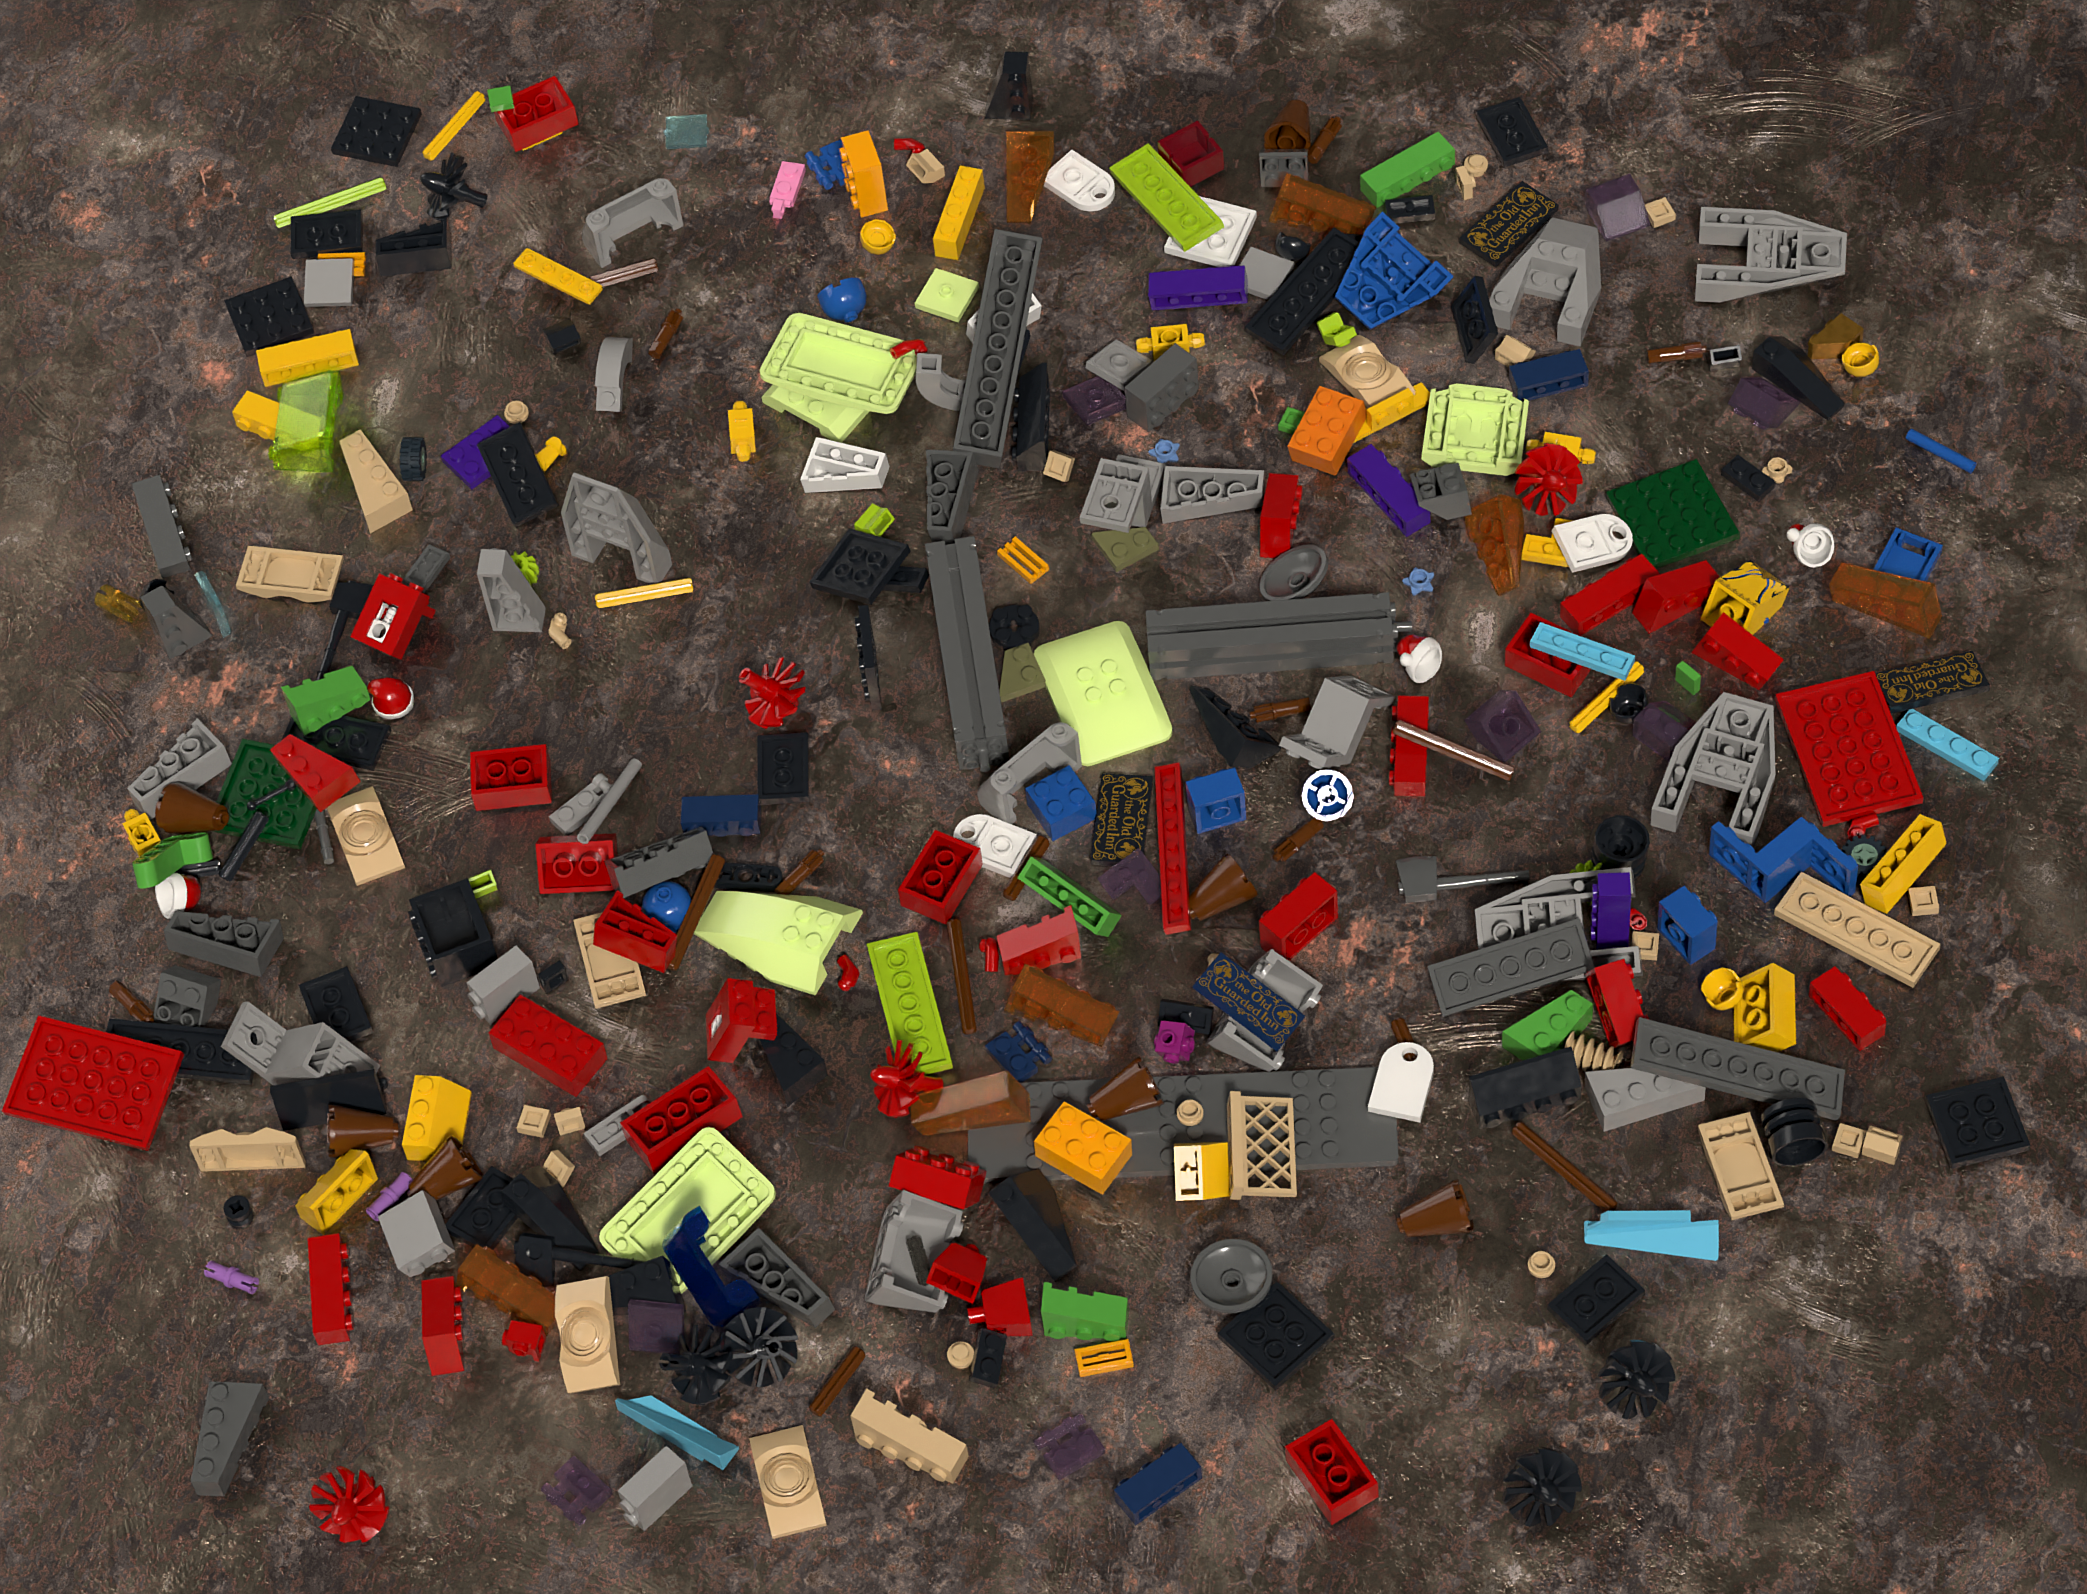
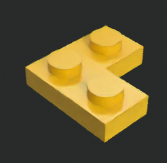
[1521,518,1572,568]

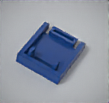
[1871,528,1943,595]

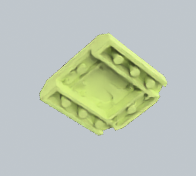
[1421,383,1529,476]
[762,385,869,443]

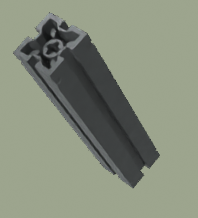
[925,536,1010,772]
[1146,592,1412,680]

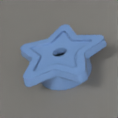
[1148,439,1180,464]
[1402,567,1434,596]

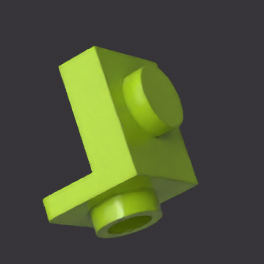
[1317,312,1357,348]

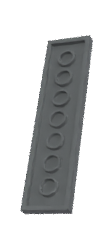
[1631,1017,1845,1121]

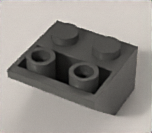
[1259,149,1309,187]
[1410,463,1472,520]
[153,965,221,1028]

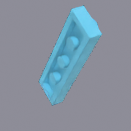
[1530,622,1635,681]
[1896,709,1999,781]

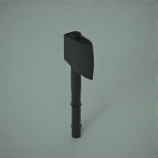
[316,580,374,680]
[512,1232,646,1287]

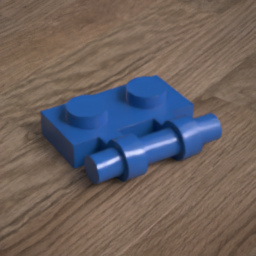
[805,140,847,190]

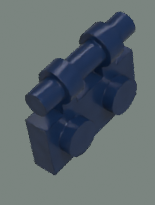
[985,1021,1052,1083]

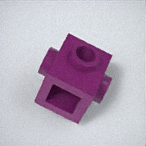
[1154,1021,1195,1064]

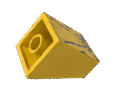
[1701,560,1790,635]

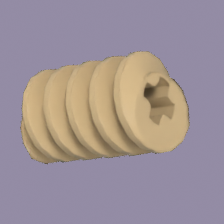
[1564,1031,1624,1072]

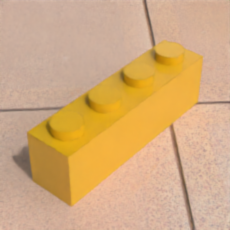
[933,166,985,260]
[256,329,359,387]
[232,391,333,458]
[1860,814,1947,914]

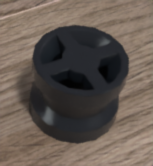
[223,1195,254,1229]

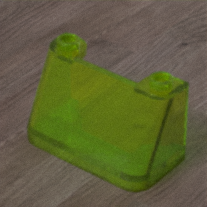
[268,370,344,473]

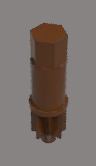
[1308,116,1342,164]
[648,308,684,359]
[1647,342,1707,364]
[1249,697,1311,723]
[1272,817,1324,862]
[774,849,824,895]
[109,981,154,1023]

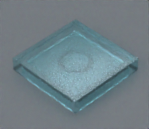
[194,571,231,638]

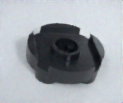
[989,605,1040,650]

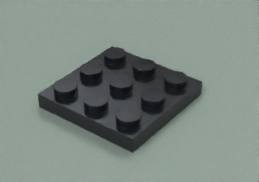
[331,96,422,167]
[224,277,314,357]
[810,528,911,605]
[854,605,882,711]
[1925,1076,2030,1169]
[1218,1281,1335,1391]

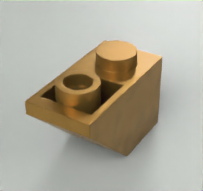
[1808,313,1864,360]

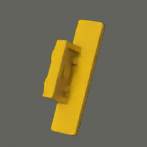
[513,248,603,304]
[1354,383,1430,443]

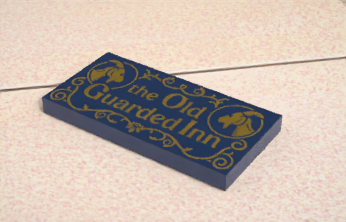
[1192,952,1305,1052]

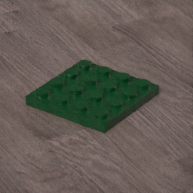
[1606,459,1740,569]
[212,738,333,850]

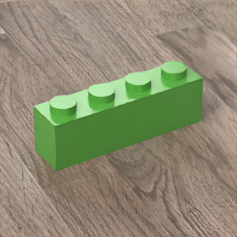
[1360,131,1455,208]
[1018,856,1122,937]

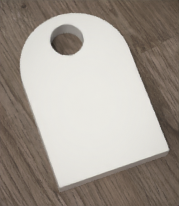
[1040,149,1115,212]
[1552,514,1633,573]
[953,814,1037,878]
[1368,1042,1434,1122]

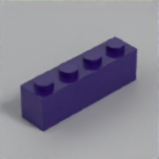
[1148,265,1248,311]
[1347,444,1431,537]
[1590,872,1631,950]

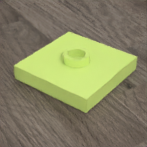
[915,268,979,323]

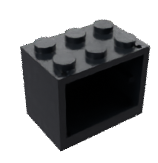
[407,878,498,987]

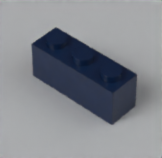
[1509,349,1589,402]
[681,794,761,837]
[1114,1443,1202,1526]

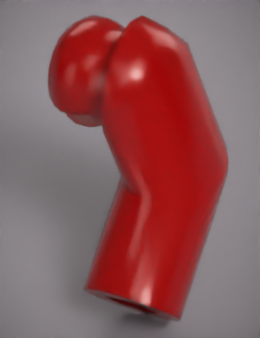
[1630,908,1647,931]

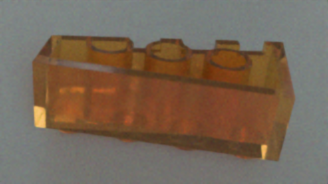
[1269,173,1376,235]
[1829,562,1942,639]
[1004,964,1120,1047]
[911,1070,1031,1136]
[456,1244,557,1336]

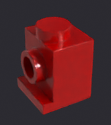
[502,1320,546,1362]

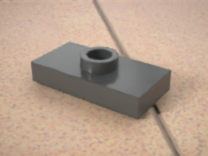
[402,544,450,593]

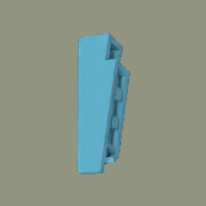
[1584,1210,1719,1261]
[615,1395,739,1470]

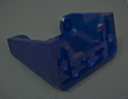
[662,1206,762,1327]

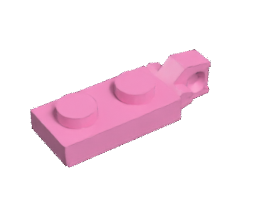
[769,161,806,219]

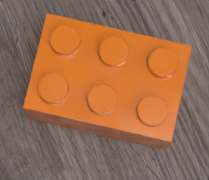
[1287,386,1367,476]

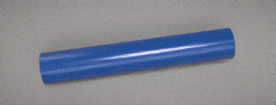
[1906,428,1977,474]

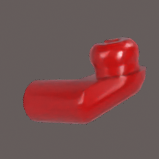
[894,138,925,154]
[890,339,928,359]
[1847,813,1879,841]
[979,937,999,972]
[837,955,859,991]

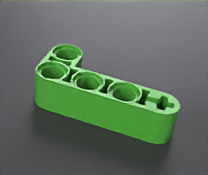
[132,832,213,889]

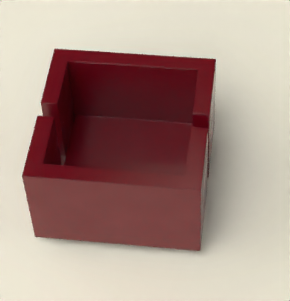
[1157,121,1224,187]

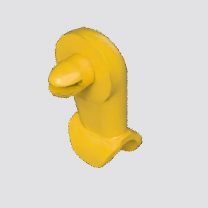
[536,437,567,473]

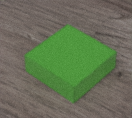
[487,85,514,112]
[1278,407,1305,435]
[1675,661,1701,695]

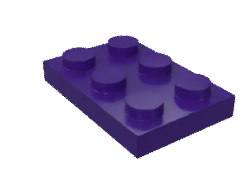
[441,415,510,490]

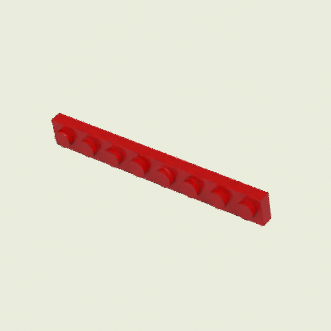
[1155,762,1191,935]

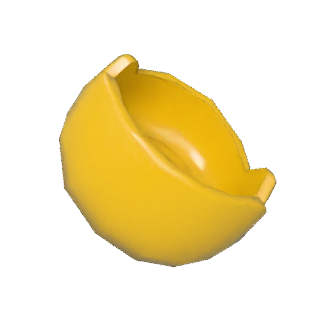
[860,219,896,255]
[1842,343,1880,377]
[1701,967,1744,1010]

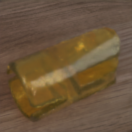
[94,584,142,624]

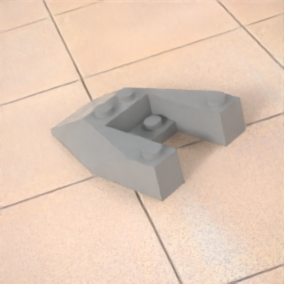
[1695,207,1847,303]
[1489,217,1601,347]
[561,473,672,584]
[1651,692,1776,847]
[1475,867,1643,981]

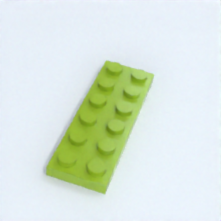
[1109,143,1224,252]
[867,932,953,1075]

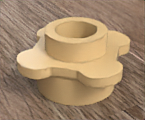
[1762,457,1792,483]

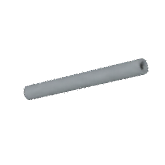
[577,758,642,844]

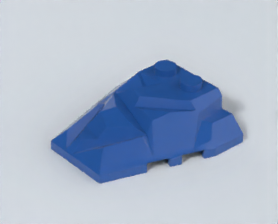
[1334,211,1454,330]

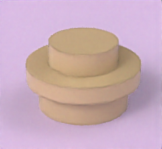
[1464,154,1488,177]
[504,400,529,424]
[1177,1100,1204,1126]
[1528,1251,1555,1278]
[947,1342,974,1369]

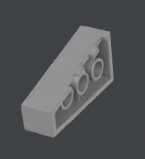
[1161,466,1266,524]
[477,548,546,632]
[127,718,232,820]
[1584,1068,1706,1132]

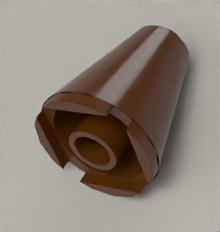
[1264,100,1311,151]
[155,783,229,833]
[1189,853,1258,921]
[1087,1056,1164,1121]
[327,1105,398,1158]
[407,1135,483,1201]
[1396,1179,1475,1237]

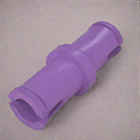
[366,1172,412,1221]
[204,1260,259,1294]

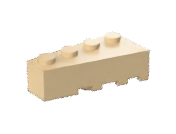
[339,429,412,534]
[851,1388,969,1484]

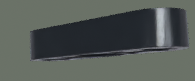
[715,863,783,892]

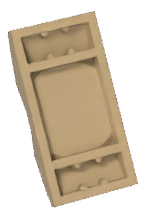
[1319,335,1415,409]
[236,546,344,603]
[327,786,405,886]
[573,912,646,1009]
[1698,1112,1784,1220]
[190,1127,306,1172]
[555,1276,620,1394]
[749,1425,827,1539]

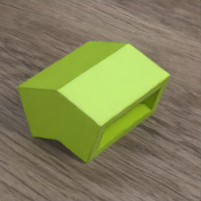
[854,503,895,537]
[468,869,498,898]

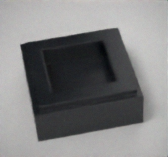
[538,960,568,993]

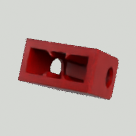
[926,1243,987,1304]
[967,1277,1033,1336]

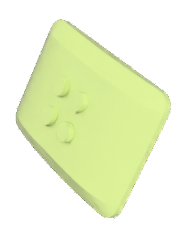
[760,313,917,414]
[1034,621,1173,766]
[599,1127,776,1294]

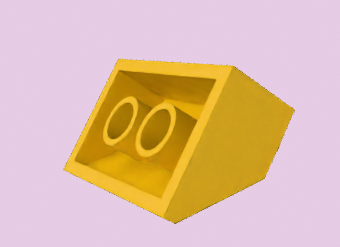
[1734,963,1796,1052]
[402,1075,472,1161]
[295,1149,378,1235]

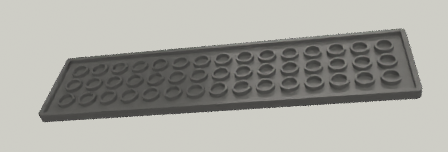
[968,1067,1399,1183]

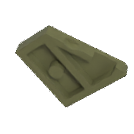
[1091,527,1159,572]
[999,643,1046,703]

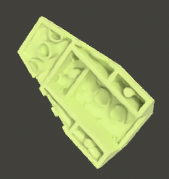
[694,891,863,995]

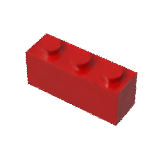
[1809,966,1886,1052]

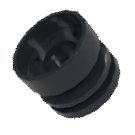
[1590,815,1650,881]
[1761,1098,1828,1166]

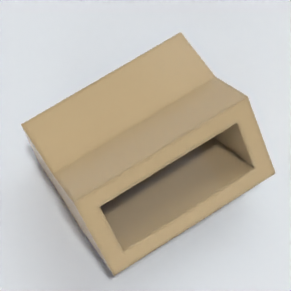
[906,149,945,183]
[1495,335,1536,368]
[1862,1125,1903,1165]

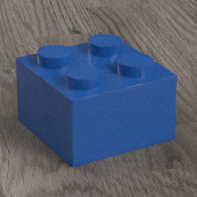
[1025,765,1097,842]
[1186,767,1246,834]
[1657,886,1718,965]

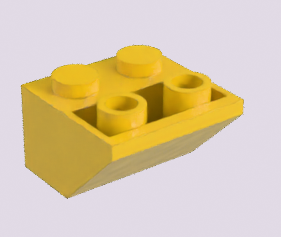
[1174,1142,1230,1201]

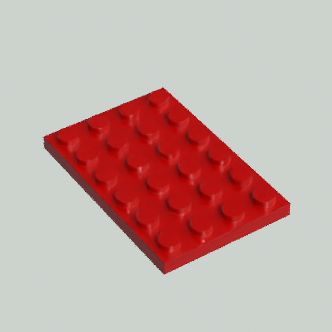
[1775,671,1923,827]
[2,1015,184,1151]

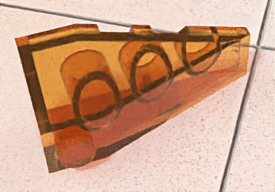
[1465,494,1524,596]

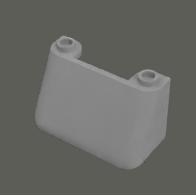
[582,178,684,268]
[977,722,1082,824]
[1207,949,1323,1072]
[865,1190,963,1313]

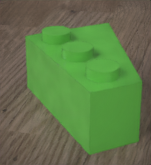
[281,666,370,736]
[1502,990,1593,1061]
[1041,1282,1129,1342]

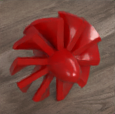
[1515,443,1583,516]
[739,657,806,729]
[870,1040,943,1118]
[309,1466,389,1543]

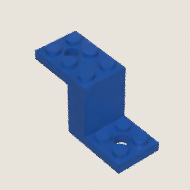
[1709,817,1858,903]

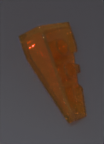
[1006,131,1054,223]

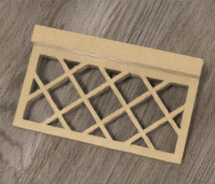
[1227,1091,1297,1200]

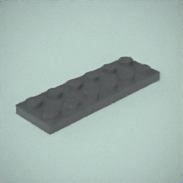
[1427,918,1595,1017]

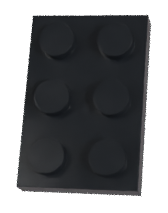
[1476,97,1548,168]
[290,210,363,259]
[1451,276,1498,364]
[757,732,809,805]
[298,966,373,1042]
[445,1166,518,1256]
[1547,1254,1645,1346]

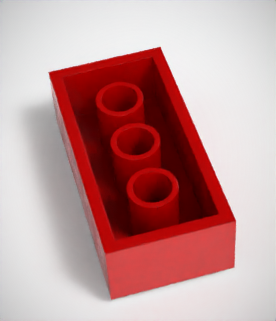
[488,994,608,1097]
[620,1066,743,1174]

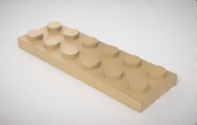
[1774,872,1940,988]

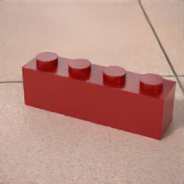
[1560,554,1660,636]
[1389,696,1429,797]
[307,1233,354,1346]

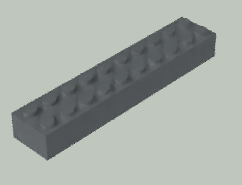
[953,229,1042,469]

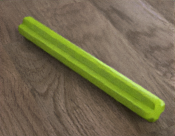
[273,177,386,228]

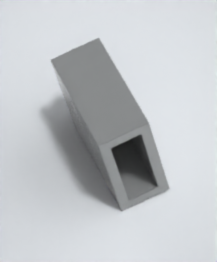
[467,945,540,1025]
[378,1190,455,1278]
[618,1446,692,1531]

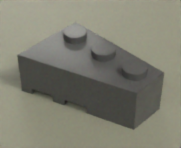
[140,586,213,659]

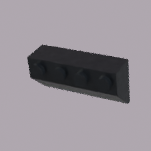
[1012,363,1050,471]
[1469,1046,1582,1129]

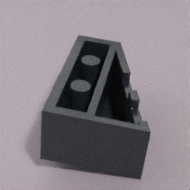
[984,52,1033,120]
[376,216,452,277]
[756,1013,828,1107]
[608,1255,687,1316]

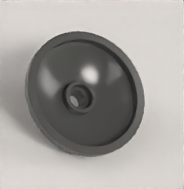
[1260,545,1329,601]
[1190,1239,1273,1313]

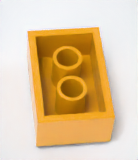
[839,130,888,218]
[1034,1101,1132,1195]

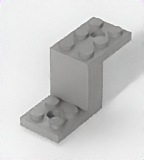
[1080,454,1166,533]
[1279,675,1395,769]
[221,1002,380,1085]

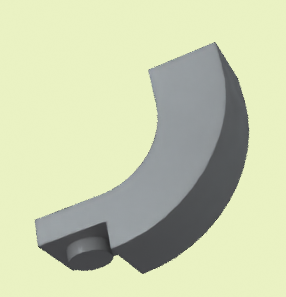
[595,337,633,412]
[916,353,966,411]

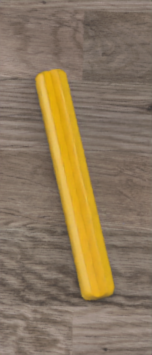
[422,91,486,161]
[595,578,693,608]
[1569,661,1644,733]

